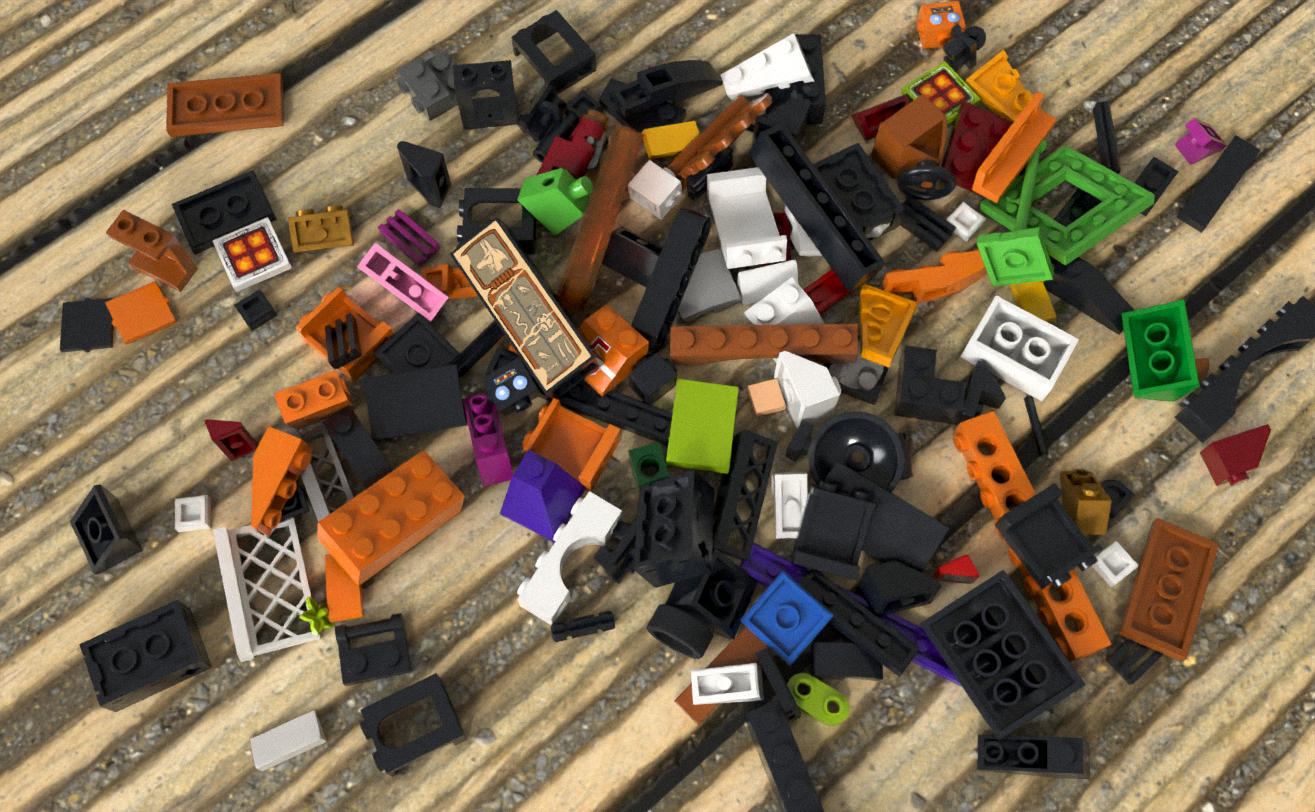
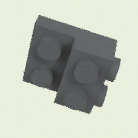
[396,50,477,121]

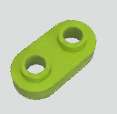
[787,673,850,727]

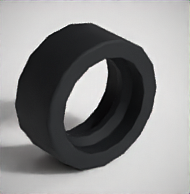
[646,604,714,659]

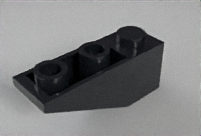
[977,735,1090,780]

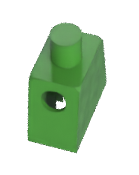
[517,168,593,236]

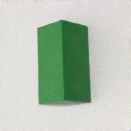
[1121,299,1200,402]

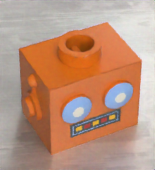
[916,1,966,49]

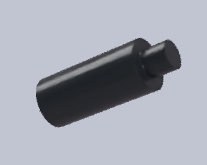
[533,113,577,163]

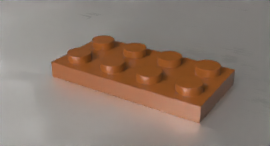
[166,73,284,137]
[1118,518,1219,662]

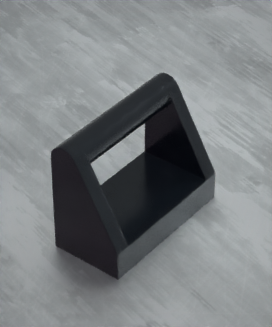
[397,141,451,208]

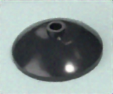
[808,411,905,492]

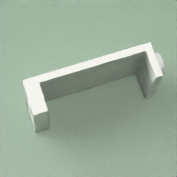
[707,167,787,269]

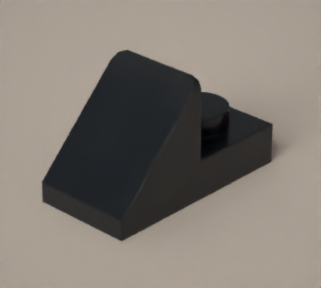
[955,360,1006,425]

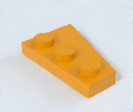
[859,284,918,368]

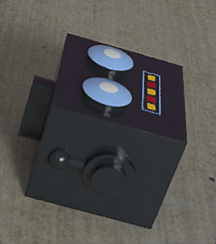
[482,357,543,416]

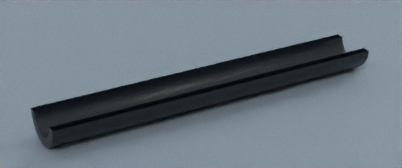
[1024,396,1048,455]

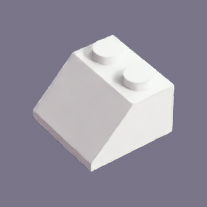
[744,277,825,363]
[774,351,841,429]

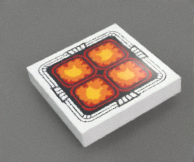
[213,217,292,292]

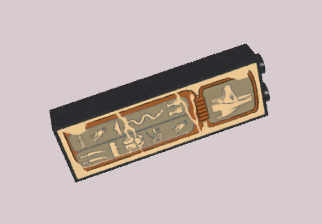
[450,217,605,399]

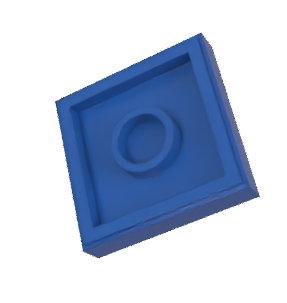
[740,571,834,666]

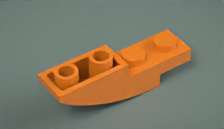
[881,248,987,303]

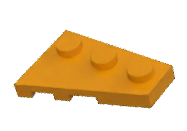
[965,49,1043,122]

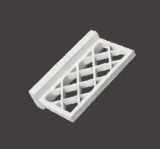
[213,518,320,662]

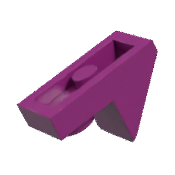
[1175,118,1227,164]

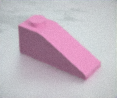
[357,243,449,322]

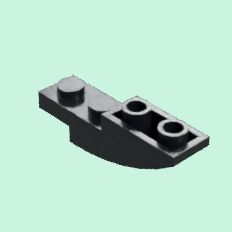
[612,60,723,117]

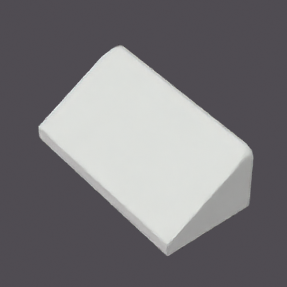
[737,260,798,305]
[250,710,327,771]

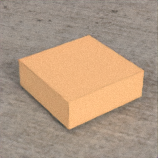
[747,379,786,417]

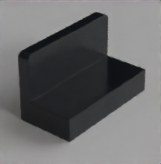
[600,226,663,288]

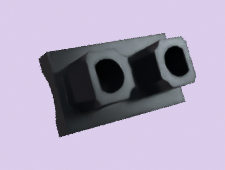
[943,23,986,72]
[516,84,566,142]
[594,520,637,584]

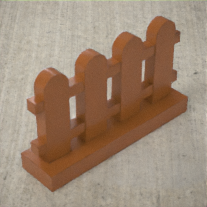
[665,93,773,190]

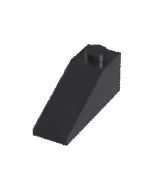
[1044,257,1134,335]
[322,405,393,489]

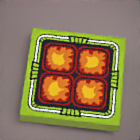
[901,61,981,125]

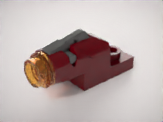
[537,109,609,180]

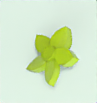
[299,597,335,636]

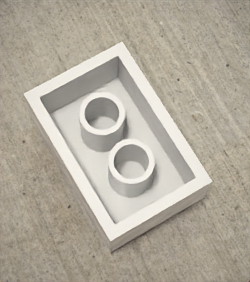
[961,295,1079,401]

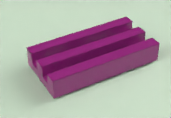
[378,209,441,267]

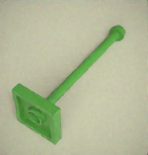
[977,138,1054,286]

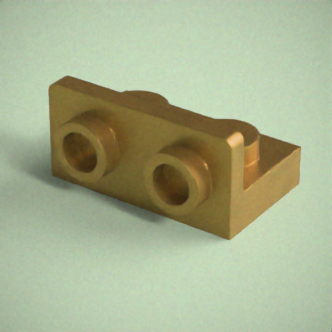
[288,205,354,253]

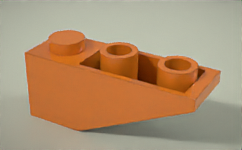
[251,426,313,536]

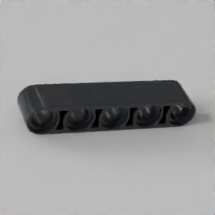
[631,208,712,350]

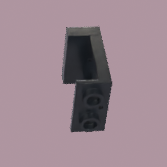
[511,10,596,95]
[453,60,519,130]
[457,188,537,254]
[359,673,468,777]

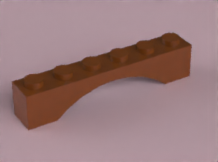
[670,324,858,365]

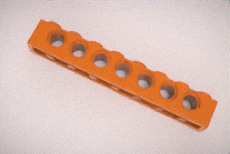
[953,411,1112,663]

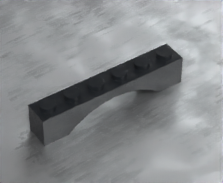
[1174,296,1315,443]

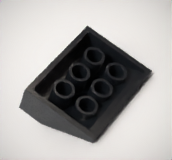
[920,569,1086,741]

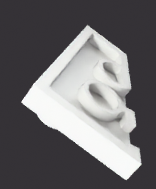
[720,33,814,101]

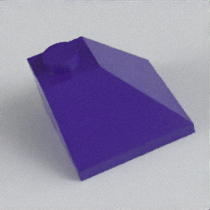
[500,450,586,543]

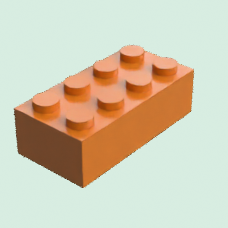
[317,450,465,586]

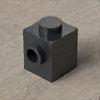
[629,352,677,405]

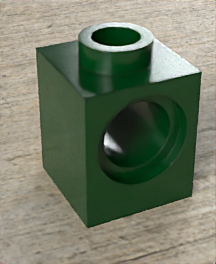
[628,442,670,491]

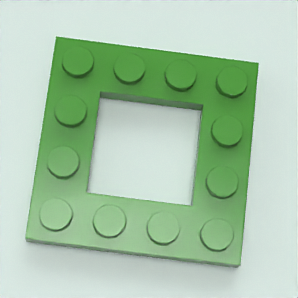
[980,145,1155,266]

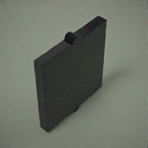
[60,298,114,353]

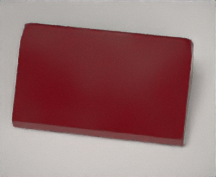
[851,94,910,141]
[204,419,259,461]

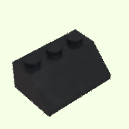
[764,34,826,124]

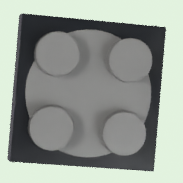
[824,336,889,405]

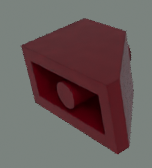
[1200,424,1271,486]

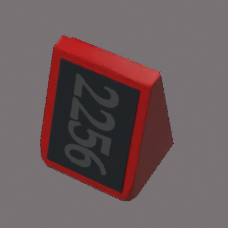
[933,554,980,584]

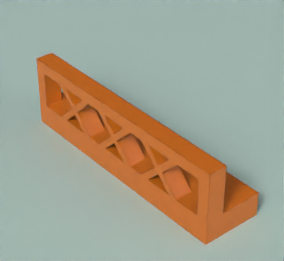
[972,91,1057,203]

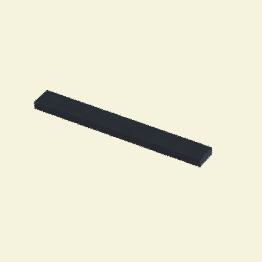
[485,348,673,446]

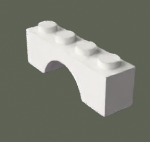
[517,491,622,625]

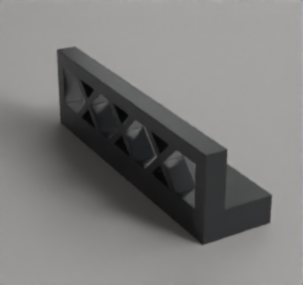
[713,429,778,561]

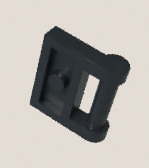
[335,613,412,686]

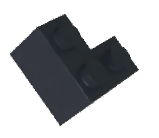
[894,345,966,424]

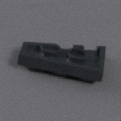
[599,78,686,143]

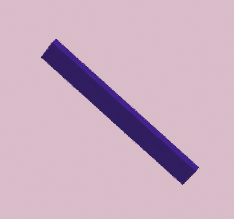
[739,542,962,687]

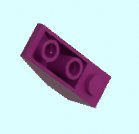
[463,393,513,487]

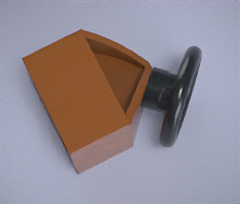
[870,94,957,200]

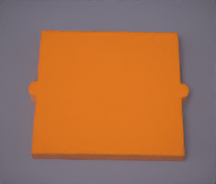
[105,281,177,345]

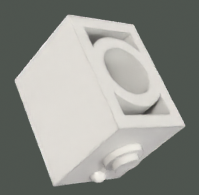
[627,160,683,220]

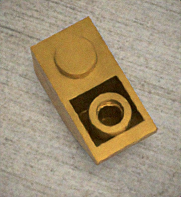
[1060,469,1112,535]

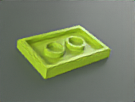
[666,378,739,474]

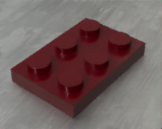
[941,101,1013,198]

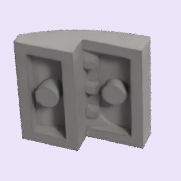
[679,249,743,323]

